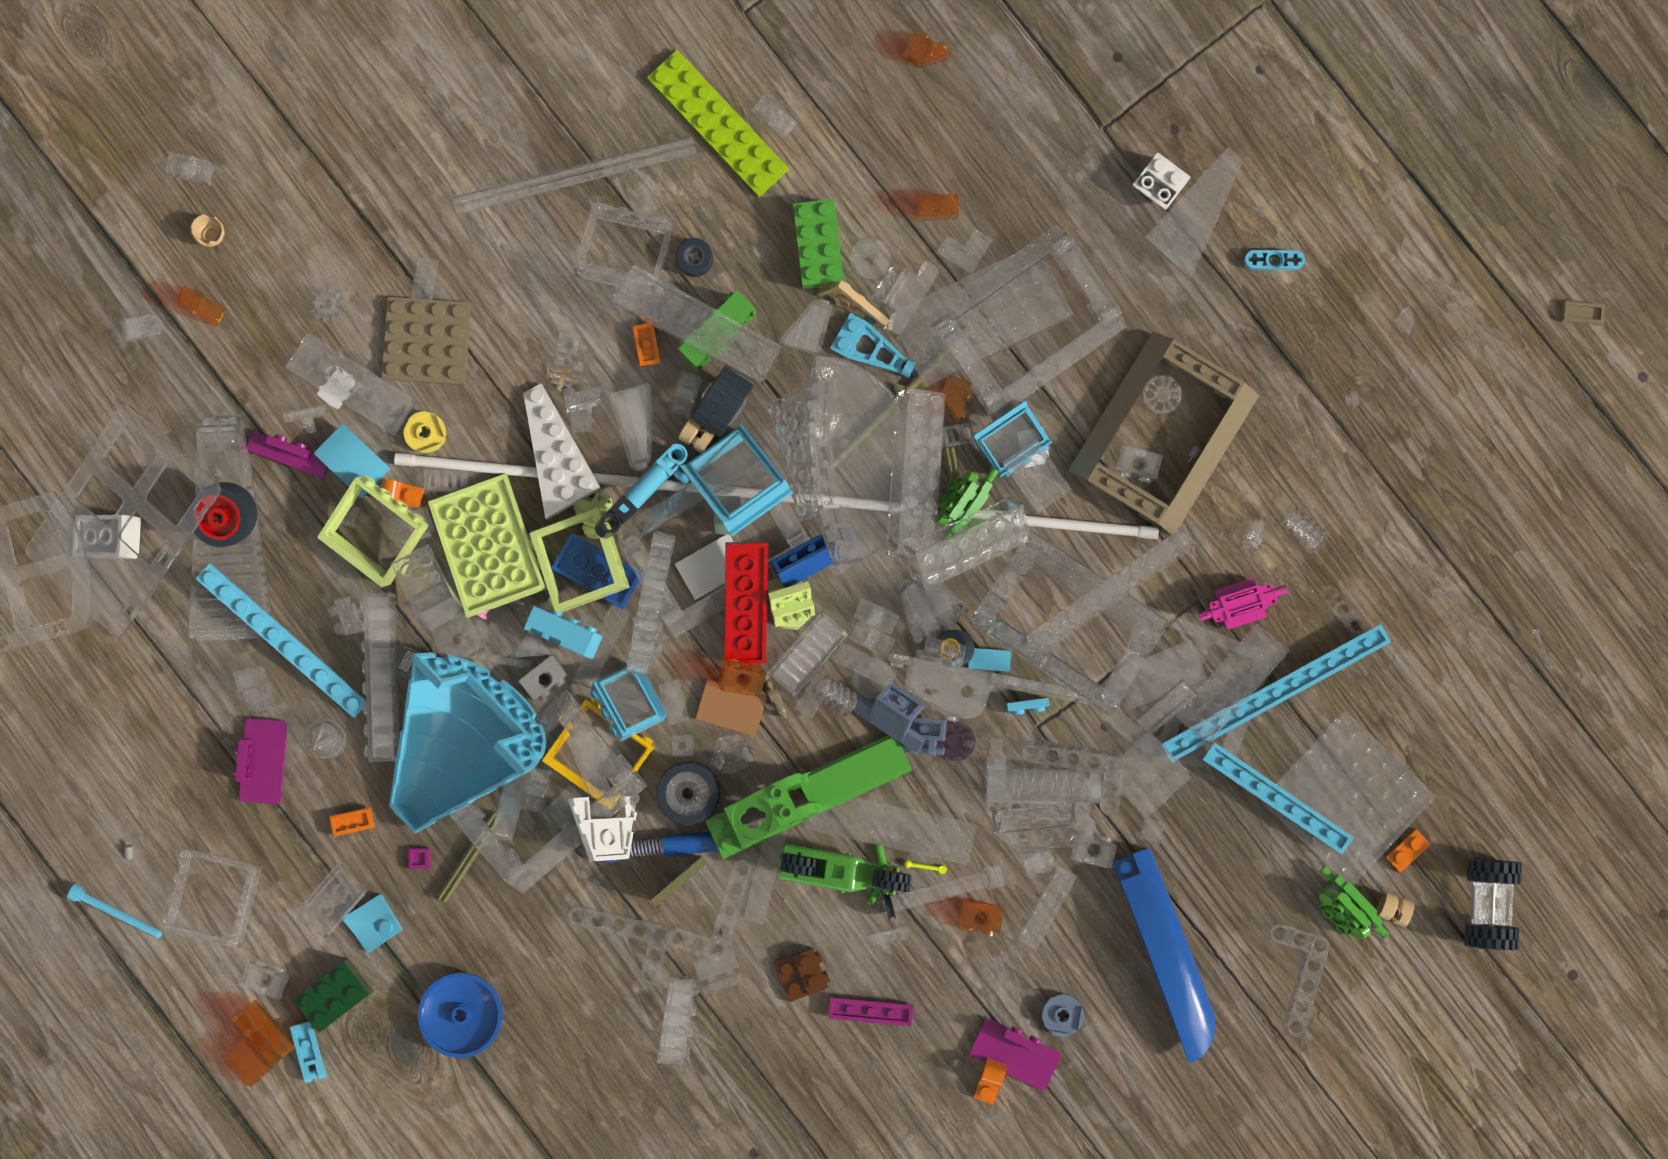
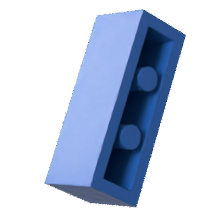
[771,531,840,588]

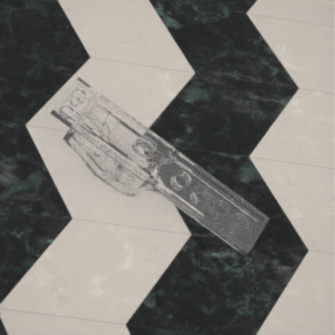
[887,653,1096,722]

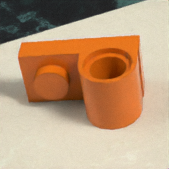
[381,478,425,509]
[974,1057,1007,1104]

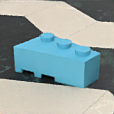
[524,606,603,659]

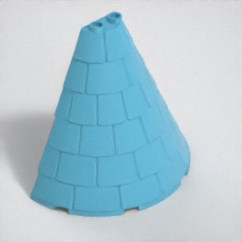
[389,652,546,833]

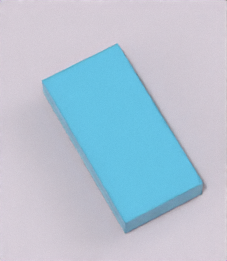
[968,648,1011,672]

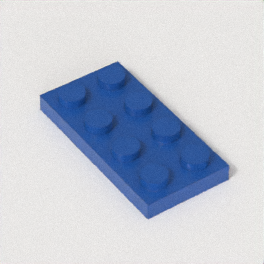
[551,533,644,610]

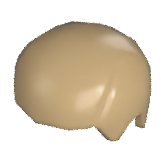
[190,214,225,247]

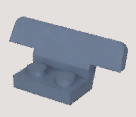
[853,681,926,752]

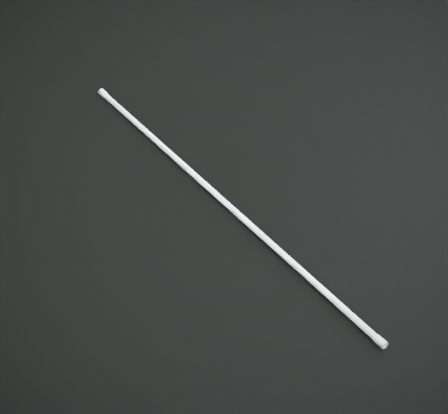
[394,453,1159,540]

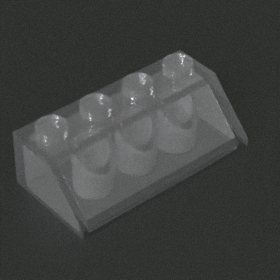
[657,974,700,1064]

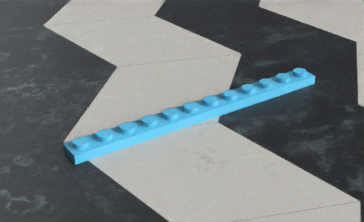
[1161,624,1391,762]

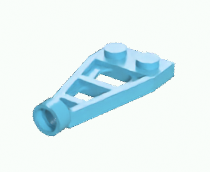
[830,313,916,378]

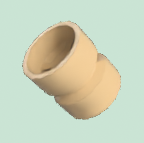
[678,418,716,453]
[1377,892,1415,927]

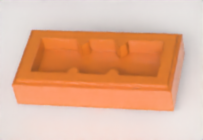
[329,807,375,837]

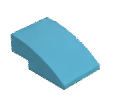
[314,423,391,498]

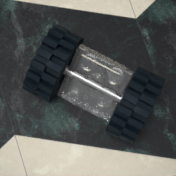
[1464,859,1522,950]

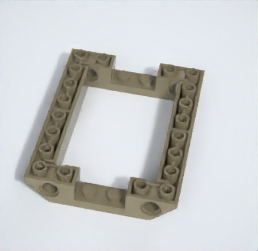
[1067,331,1259,536]

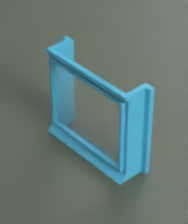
[680,423,793,536]

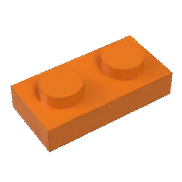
[632,322,661,368]
[1385,829,1431,873]

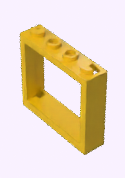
[542,698,655,809]

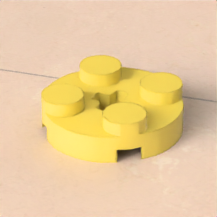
[404,411,446,453]

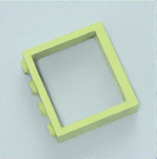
[317,475,429,587]
[530,507,630,613]

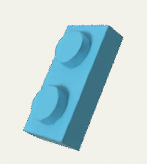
[1006,698,1050,715]

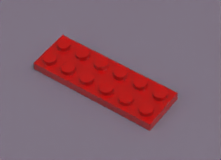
[724,541,768,665]

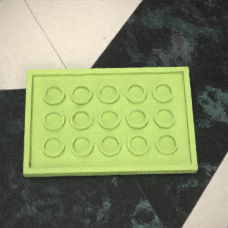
[428,473,546,618]

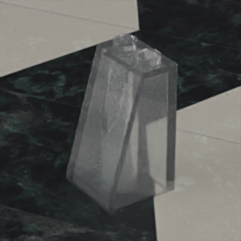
[609,383,653,472]

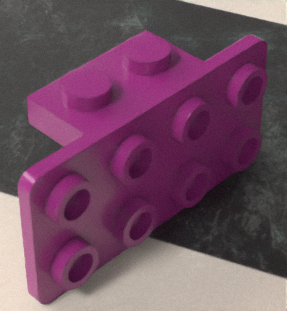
[233,719,288,804]
[970,1018,1061,1090]

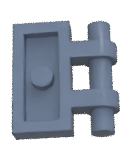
[902,717,947,757]

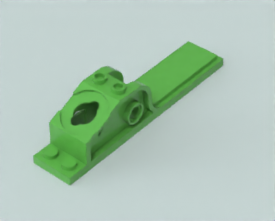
[705,735,912,859]

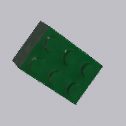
[293,959,373,1033]

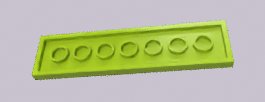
[647,50,789,198]

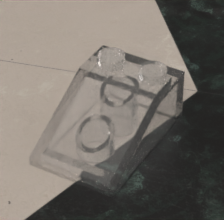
[1002,439,1072,514]

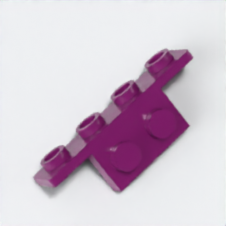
[247,431,328,478]

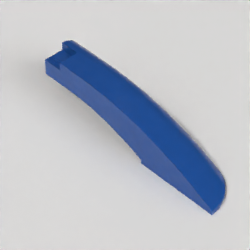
[1112,849,1216,1064]

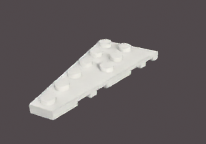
[523,383,601,520]

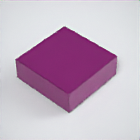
[408,848,430,869]

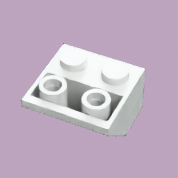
[1132,152,1190,210]

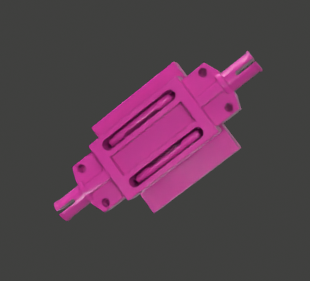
[1198,577,1288,630]

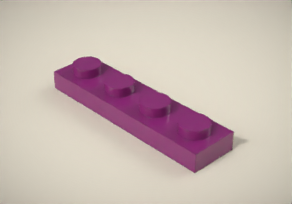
[828,997,914,1026]

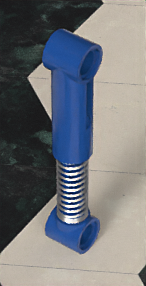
[600,832,719,863]

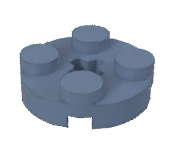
[1041,994,1084,1037]

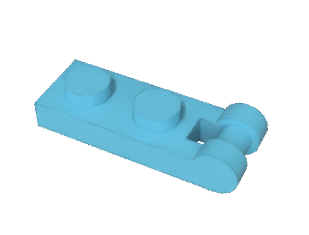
[290,1021,327,1083]

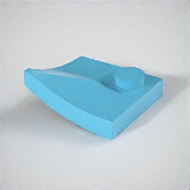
[342,894,403,953]

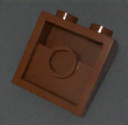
[774,947,831,1003]

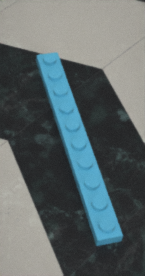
[196,563,369,718]

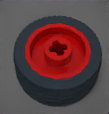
[188,482,258,547]

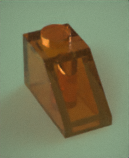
[174,286,226,327]

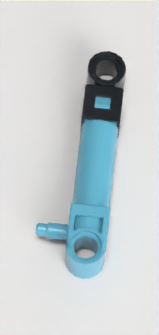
[595,444,689,539]

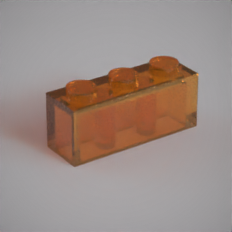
[229,999,295,1069]

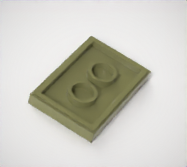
[651,856,706,906]

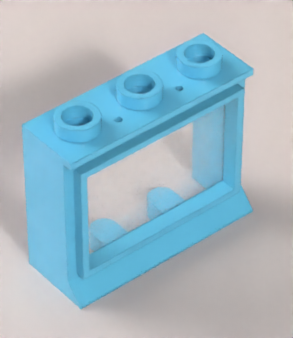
[970,401,1052,478]
[590,660,667,742]

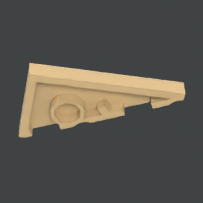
[817,280,894,331]

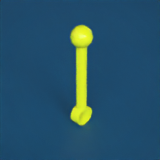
[904,860,947,874]

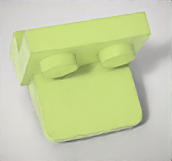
[767,578,815,630]

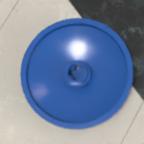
[418,972,503,1058]

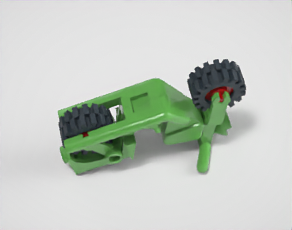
[779,843,912,905]

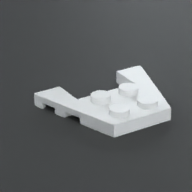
[568,795,640,862]

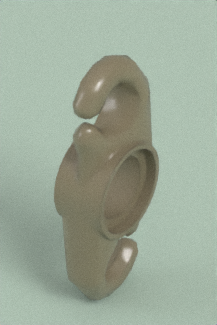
[762,671,787,719]

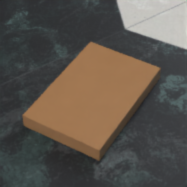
[696,679,767,737]

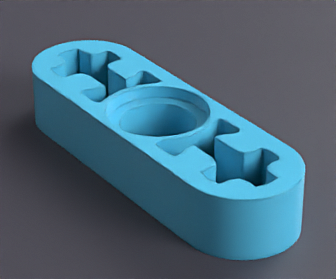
[1244,250,1305,271]

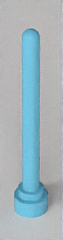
[67,883,162,938]

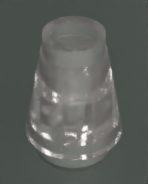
[1241,518,1265,551]

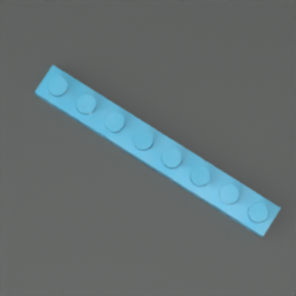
[1202,742,1354,855]

